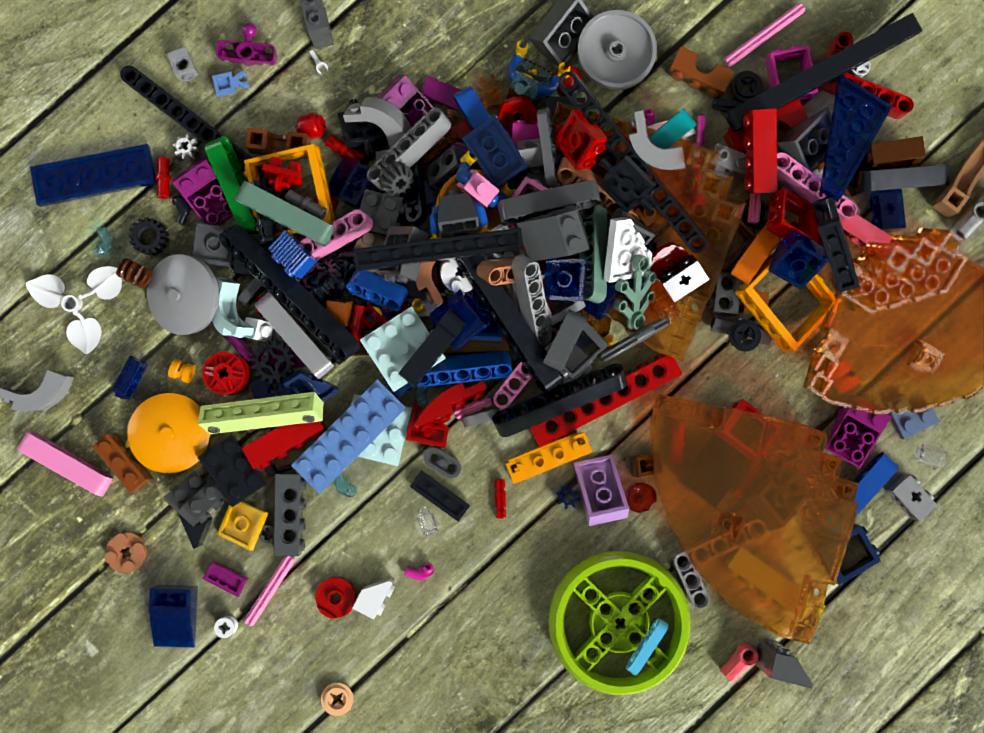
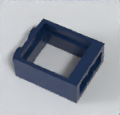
[813,524,881,585]

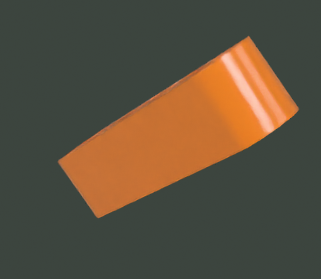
[731,217,792,285]

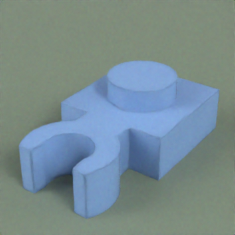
[212,71,250,97]

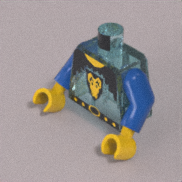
[507,40,570,99]

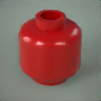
[295,112,326,140]

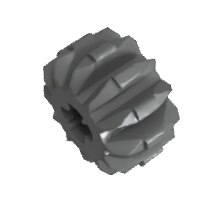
[378,160,414,197]

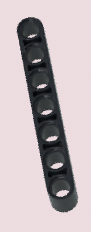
[492,363,628,437]

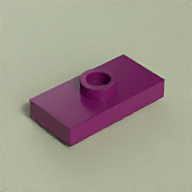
[202,560,249,597]

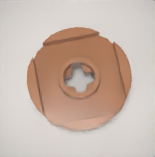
[104,532,148,573]

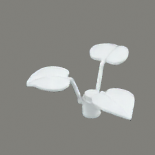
[26,266,122,354]

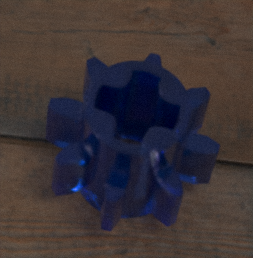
[556,484,581,509]

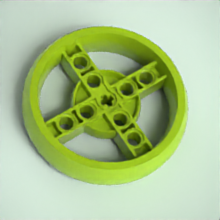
[548,550,691,695]

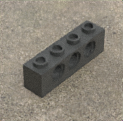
[274,473,306,556]

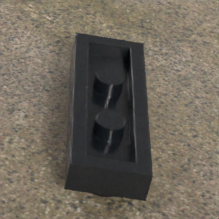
[410,470,470,522]

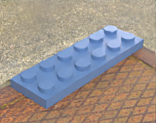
[291,379,406,494]

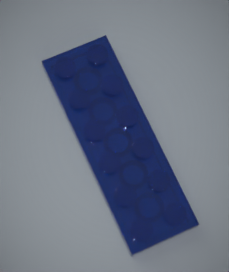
[30,144,157,207]

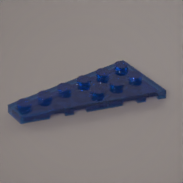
[820,75,892,202]

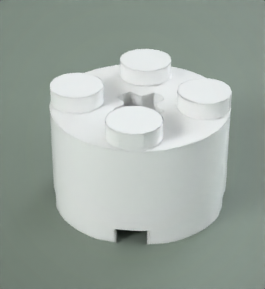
[439,259,473,293]

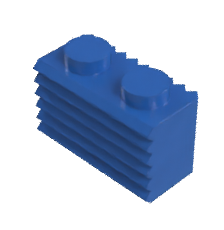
[268,230,317,279]

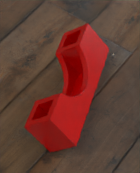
[723,99,808,153]

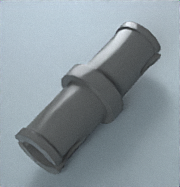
[285,189,327,220]

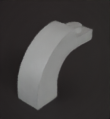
[343,97,411,148]
[629,109,686,170]
[0,370,74,411]

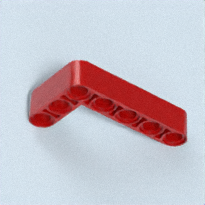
[819,31,914,119]

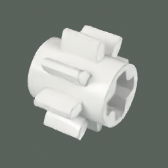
[173,134,200,161]

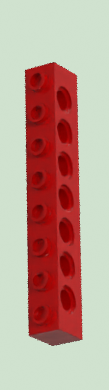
[529,352,683,448]

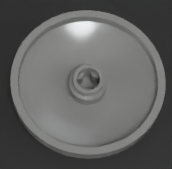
[577,10,657,90]
[147,254,219,335]

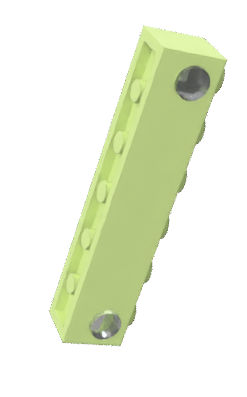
[198,392,324,434]

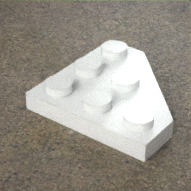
[603,217,653,283]

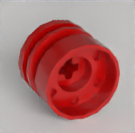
[202,352,253,395]

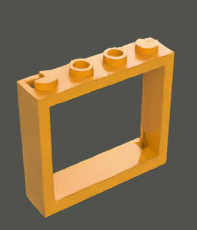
[244,144,336,238]
[735,242,840,352]
[504,432,592,484]

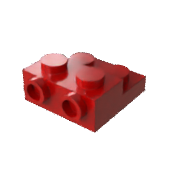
[554,110,608,170]

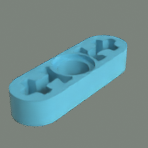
[626,618,669,675]

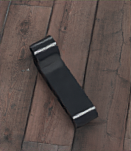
[398,309,466,387]

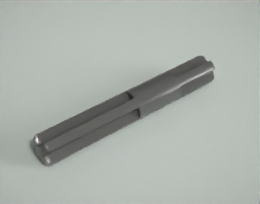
[599,315,672,362]

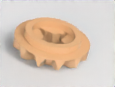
[321,682,354,716]

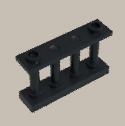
[812,195,860,293]

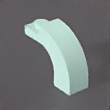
[212,276,254,338]

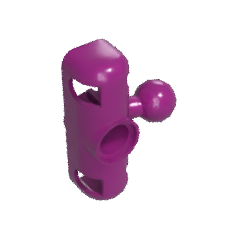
[216,23,277,66]

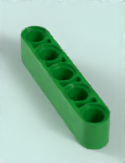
[205,136,257,234]

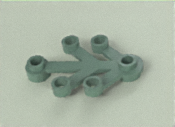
[614,254,657,330]

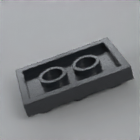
[197,435,266,508]

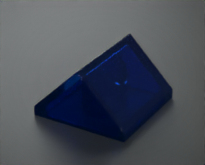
[544,258,587,303]

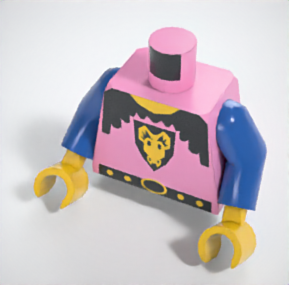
[456,151,516,210]

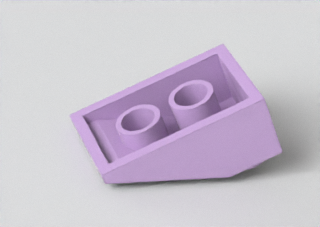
[574,454,629,526]

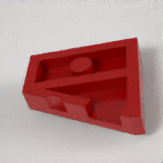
[406,402,449,448]

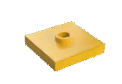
[217,501,268,550]

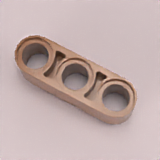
[477,256,516,285]

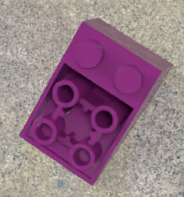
[377,75,434,128]
[172,157,233,226]
[824,394,892,468]

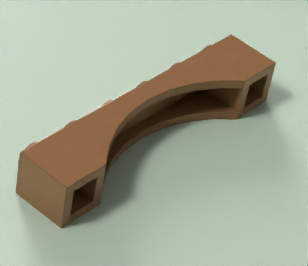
[931,135,984,218]

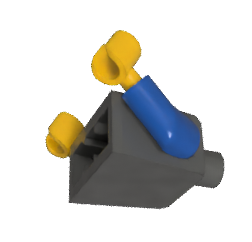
[429,189,492,239]

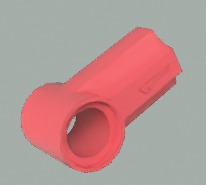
[719,642,759,683]

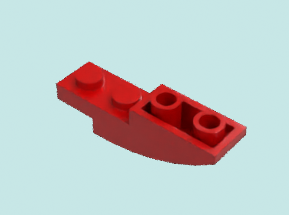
[414,381,487,432]

